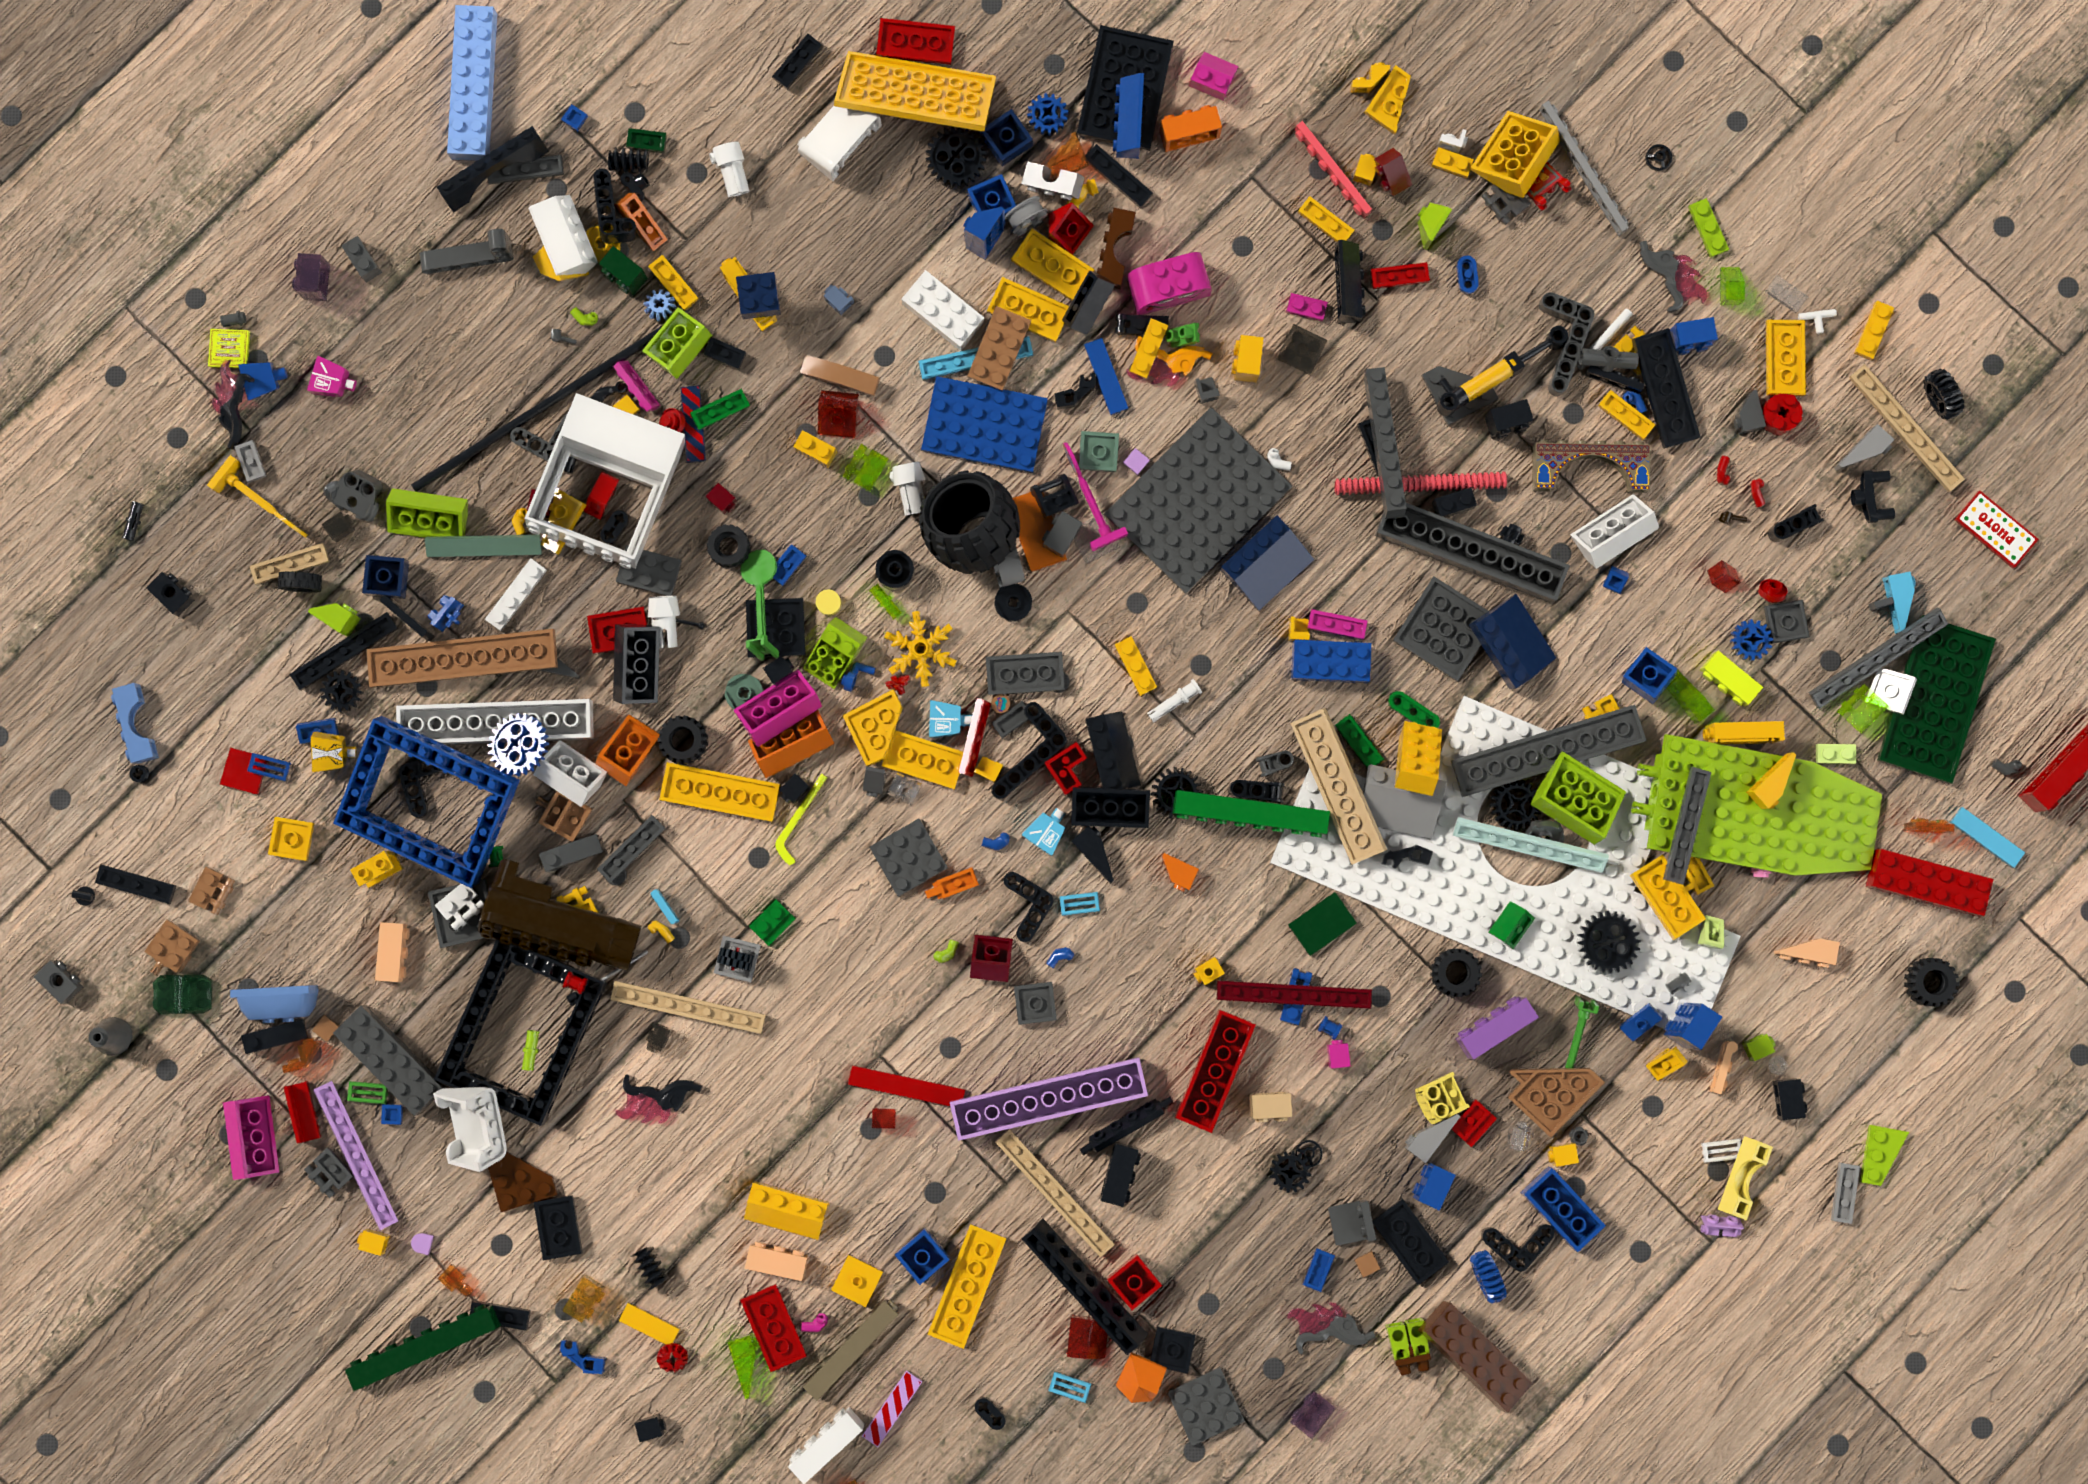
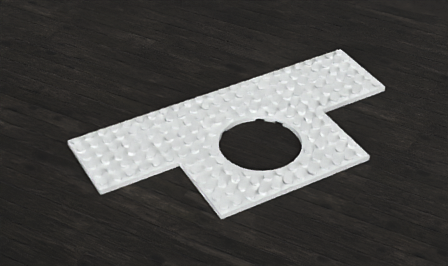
[1270,696,1741,1029]

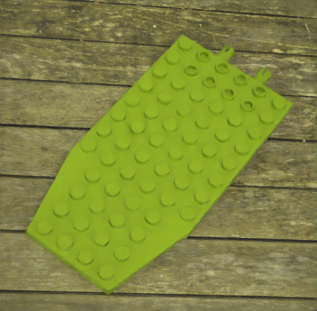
[1631,734,1882,875]

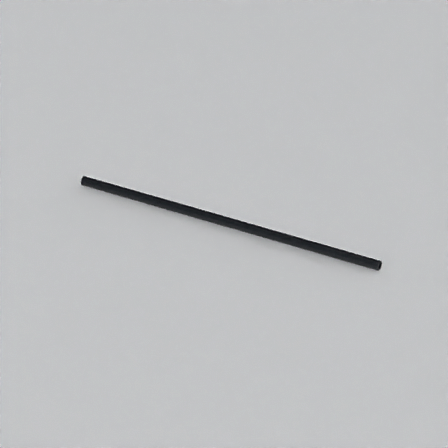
[411,311,685,492]

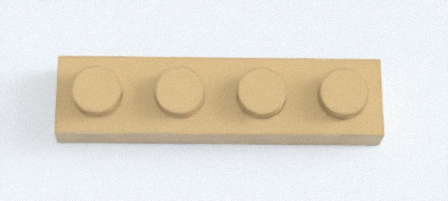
[250,543,330,585]

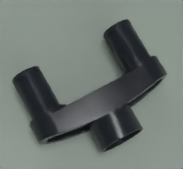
[1851,470,1895,523]

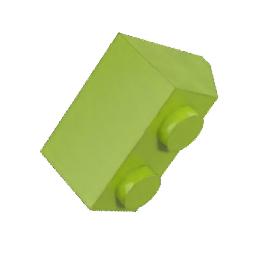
[308,603,361,637]

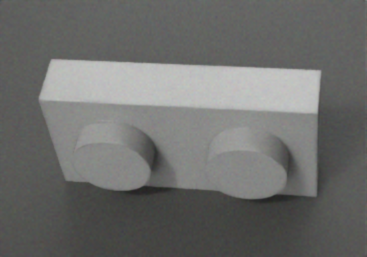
[234,440,267,483]

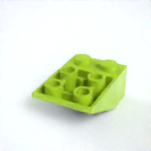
[802,617,868,689]

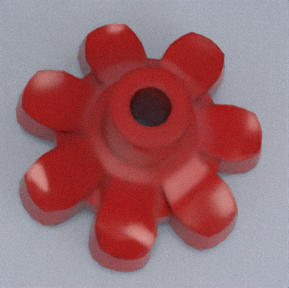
[885,675,910,695]

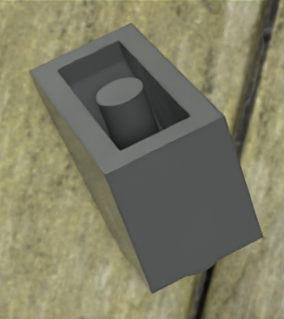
[1734,390,1766,435]
[863,766,887,798]

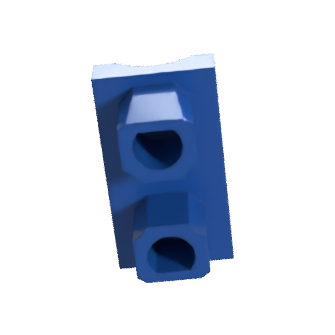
[427,595,464,632]

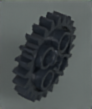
[925,126,986,188]
[1576,911,1641,974]

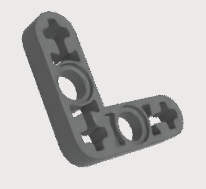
[510,413,568,462]

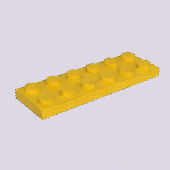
[659,762,781,822]
[927,1224,1007,1349]

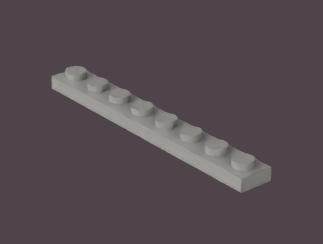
[1539,101,1629,236]

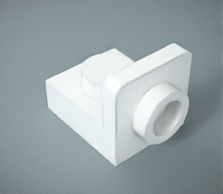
[1437,129,1468,153]

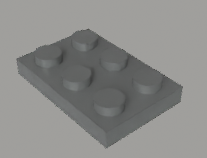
[616,545,682,596]

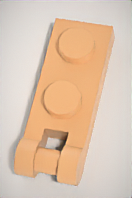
[1709,1041,1738,1094]

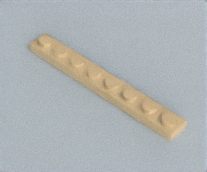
[1849,364,1965,492]
[610,981,766,1034]
[995,1129,1115,1258]

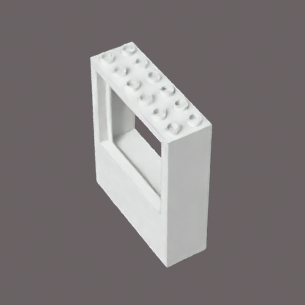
[525,393,685,569]

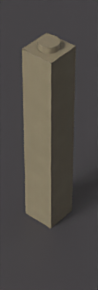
[803,1299,899,1401]

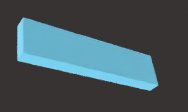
[1950,807,2025,868]

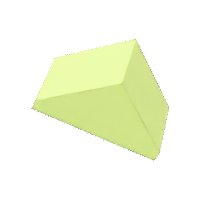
[1698,915,1724,949]

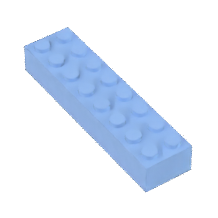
[447,5,497,161]

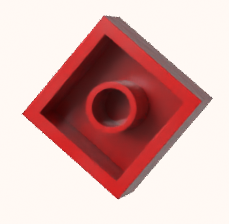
[1107,1253,1162,1310]

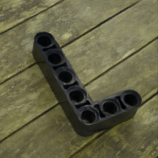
[991,702,1067,799]

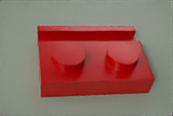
[1451,1099,1497,1147]

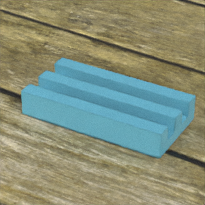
[650,889,680,925]
[1059,892,1100,916]
[1048,1371,1091,1403]

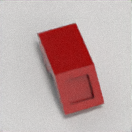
[583,471,619,520]

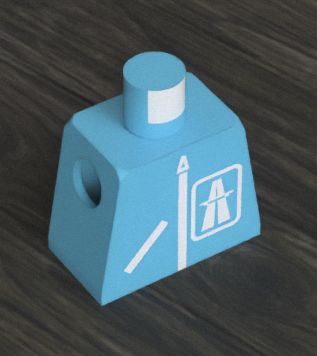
[929,700,972,738]
[1022,808,1065,856]

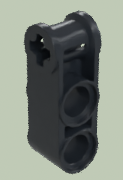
[1768,504,1825,542]
[1228,780,1285,803]

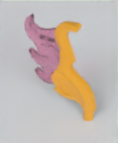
[1126,336,1213,387]

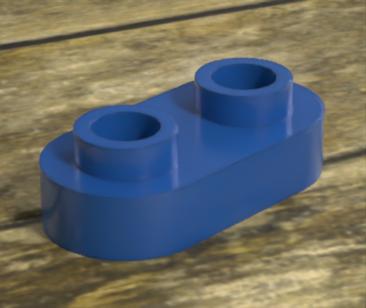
[1456,255,1479,294]

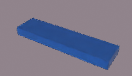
[1084,338,1128,416]

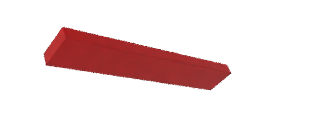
[848,1065,965,1106]

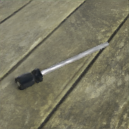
[566,950,648,1006]

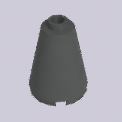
[88,1017,133,1056]

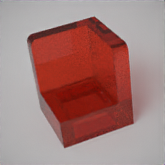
[1707,560,1741,593]
[872,1108,896,1129]

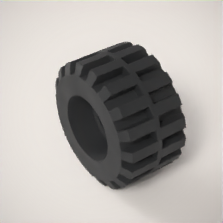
[658,715,708,765]
[1430,948,1482,997]
[1904,958,1959,1007]

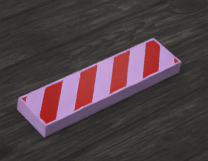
[862,1370,923,1447]

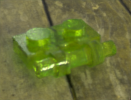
[842,444,889,492]
[1837,684,1889,734]

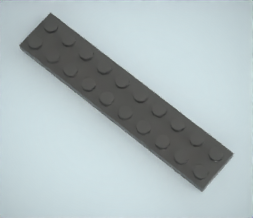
[1451,705,1647,797]

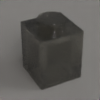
[322,511,356,543]

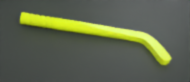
[775,774,828,865]

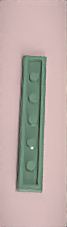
[425,535,542,557]

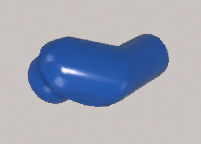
[1623,391,1648,414]
[1046,947,1074,969]

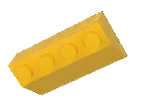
[744,1181,829,1240]

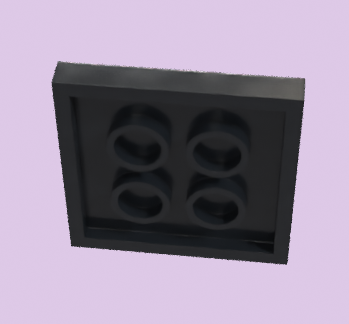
[746,598,806,658]

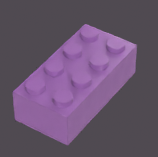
[1455,996,1539,1060]

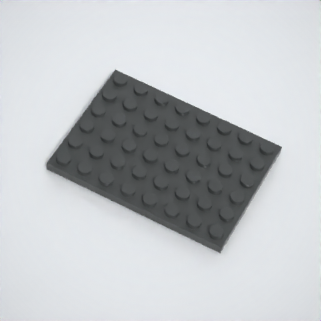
[1104,407,1292,594]

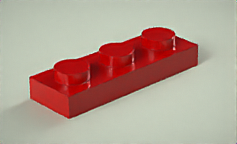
[1370,262,1430,289]

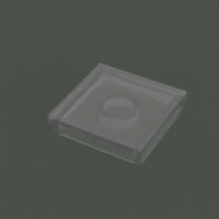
[1074,513,1120,564]

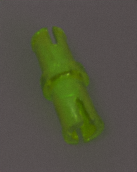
[869,583,903,620]

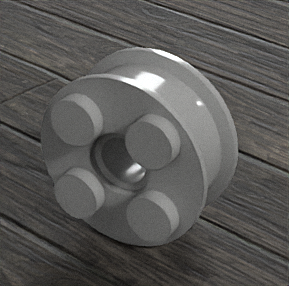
[1005,196,1048,236]

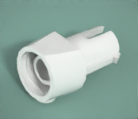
[709,142,749,197]
[890,461,925,516]
[648,596,680,648]

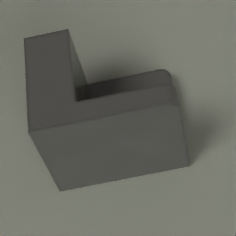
[1194,377,1220,404]

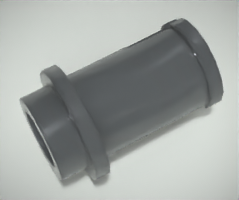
[220,311,246,328]
[1665,972,1692,995]

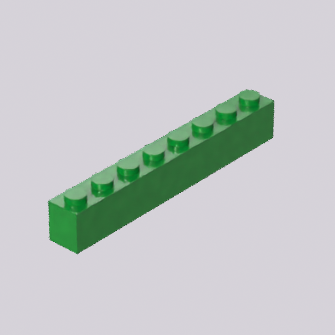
[1172,790,1330,838]

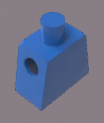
[238,362,288,400]

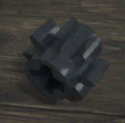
[1499,523,1524,545]

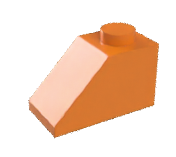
[1162,853,1199,892]

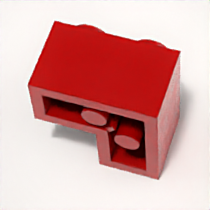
[1044,742,1087,796]

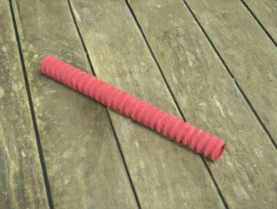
[1335,471,1507,495]

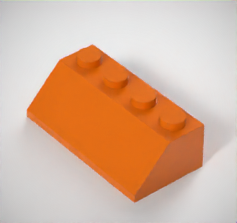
[748,710,835,778]

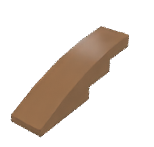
[800,355,880,396]

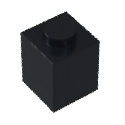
[763,656,794,685]
[780,773,810,804]
[634,1414,666,1442]

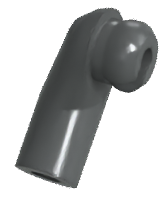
[1991,759,2022,776]

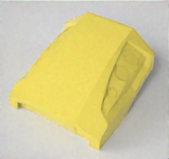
[1415,1072,1470,1124]

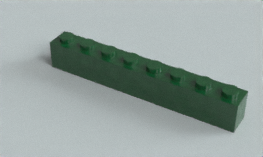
[345,1304,501,1391]

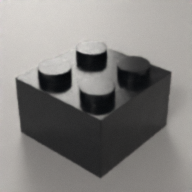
[1484,399,1534,440]

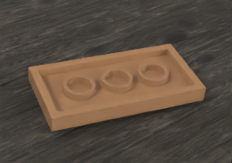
[967,306,1031,391]

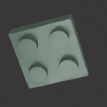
[1079,431,1119,472]

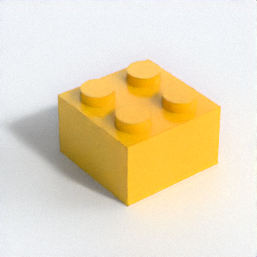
[1231,335,1264,383]

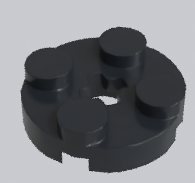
[994,584,1032,622]

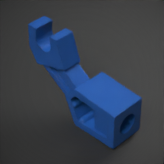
[560,1339,606,1374]

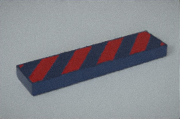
[680,386,706,463]

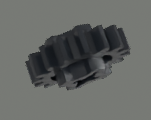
[320,670,364,712]
[1269,1150,1312,1193]

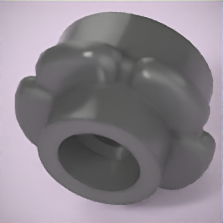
[1569,1127,1588,1146]

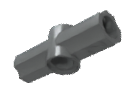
[1578,346,1639,372]

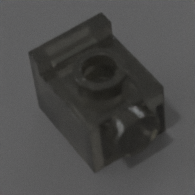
[646,1022,673,1054]

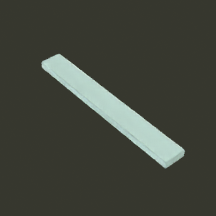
[1453,817,1609,873]

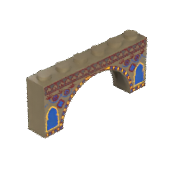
[1532,440,1650,493]

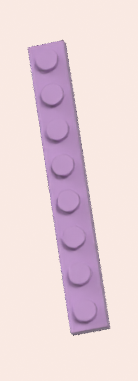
[313,1081,398,1231]

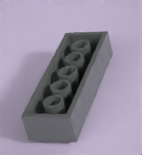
[333,1005,447,1116]

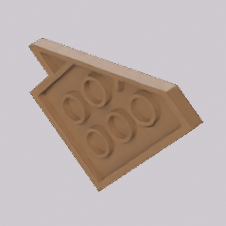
[1508,1068,1605,1137]

